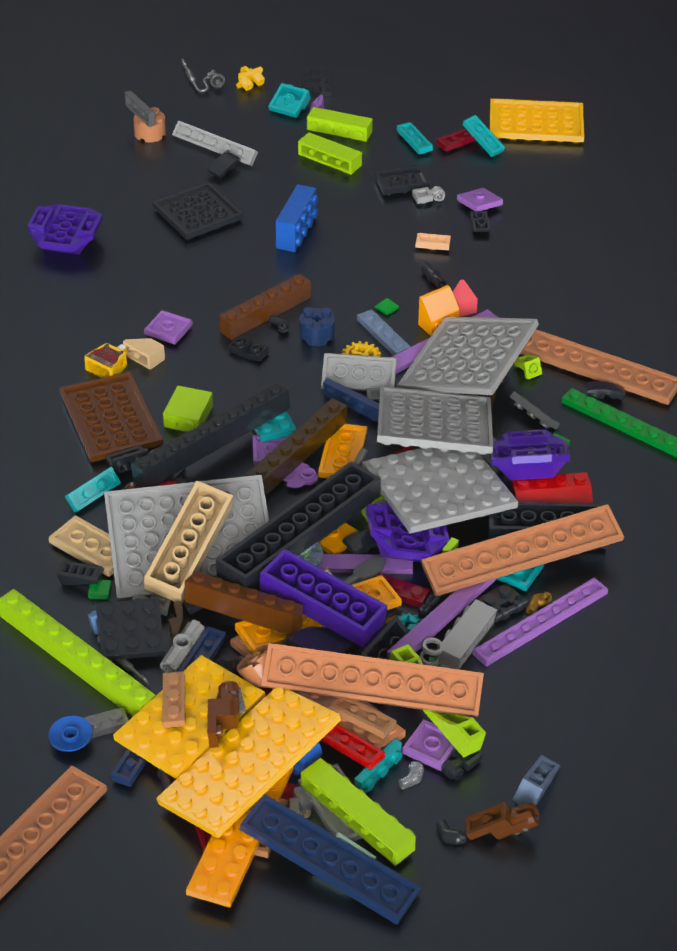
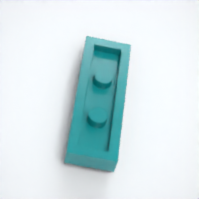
[462,115,505,157]
[397,122,433,154]
[65,467,121,513]
[354,738,402,793]

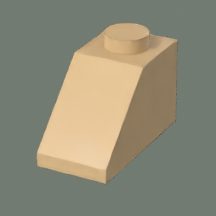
[123,338,165,370]

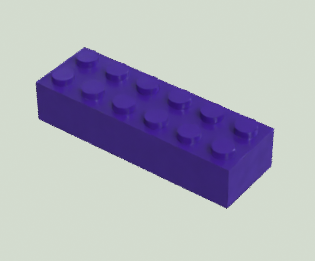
[259,549,388,647]

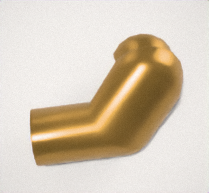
[526,592,552,615]

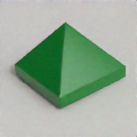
[375,298,399,316]

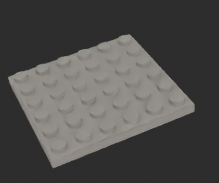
[397,317,539,395]
[377,386,493,455]
[362,448,518,533]

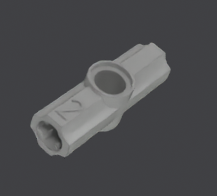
[160,620,205,673]

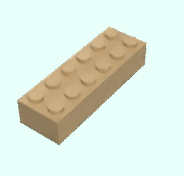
[144,481,233,602]

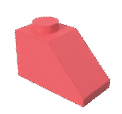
[452,279,478,317]

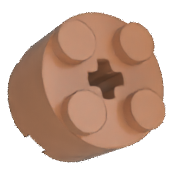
[133,107,166,142]
[237,642,269,689]

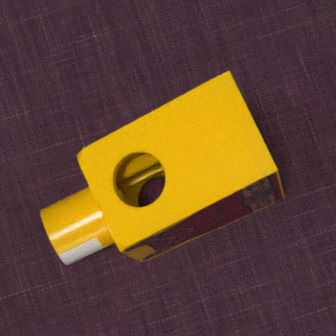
[84,343,128,378]

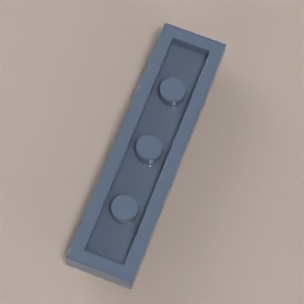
[357,309,410,356]

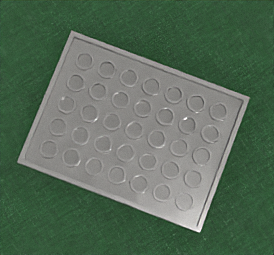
[104,475,269,601]

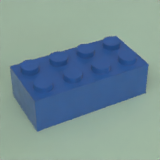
[276,184,318,252]

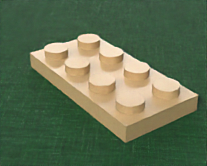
[49,515,114,577]

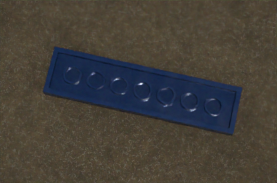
[239,794,421,925]

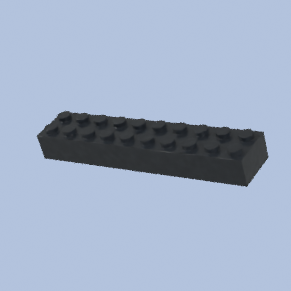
[216,462,381,589]

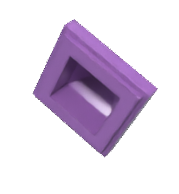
[310,94,324,112]

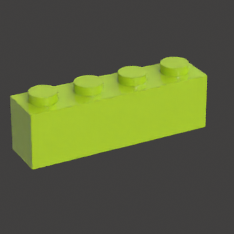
[307,107,373,142]
[298,132,362,175]

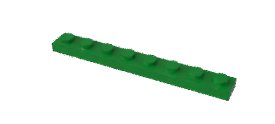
[561,388,677,457]

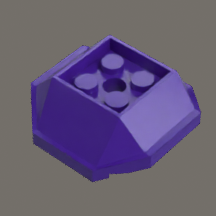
[27,204,103,255]
[490,429,570,480]
[365,501,449,562]

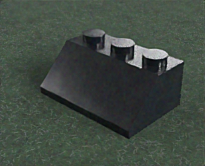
[350,615,408,660]

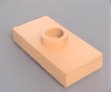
[416,233,451,250]

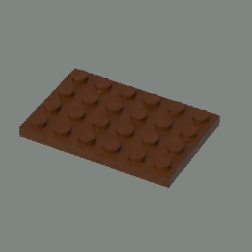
[60,372,163,462]

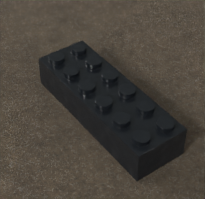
[487,502,607,549]

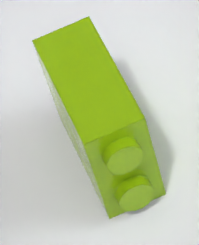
[163,386,213,432]

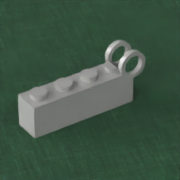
[420,599,497,670]

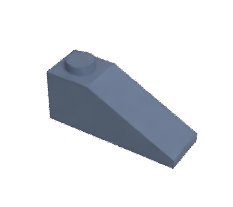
[512,755,561,806]

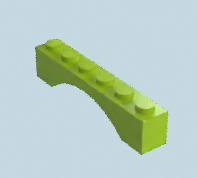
[389,644,486,758]

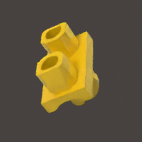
[236,66,265,91]

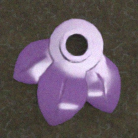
[283,463,318,488]

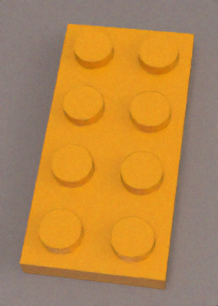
[318,424,368,479]

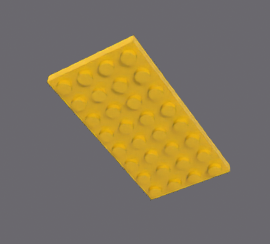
[156,688,341,838]

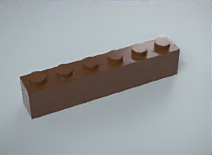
[219,273,311,340]
[185,572,303,636]

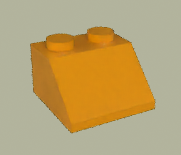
[418,285,460,336]

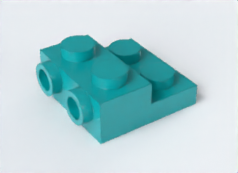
[268,83,311,118]

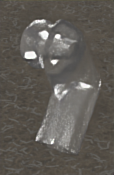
[399,761,424,790]

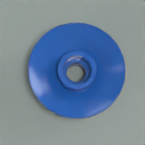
[48,716,92,752]

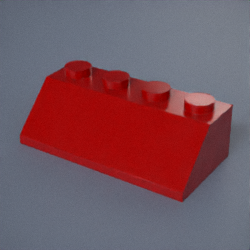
[510,472,593,504]

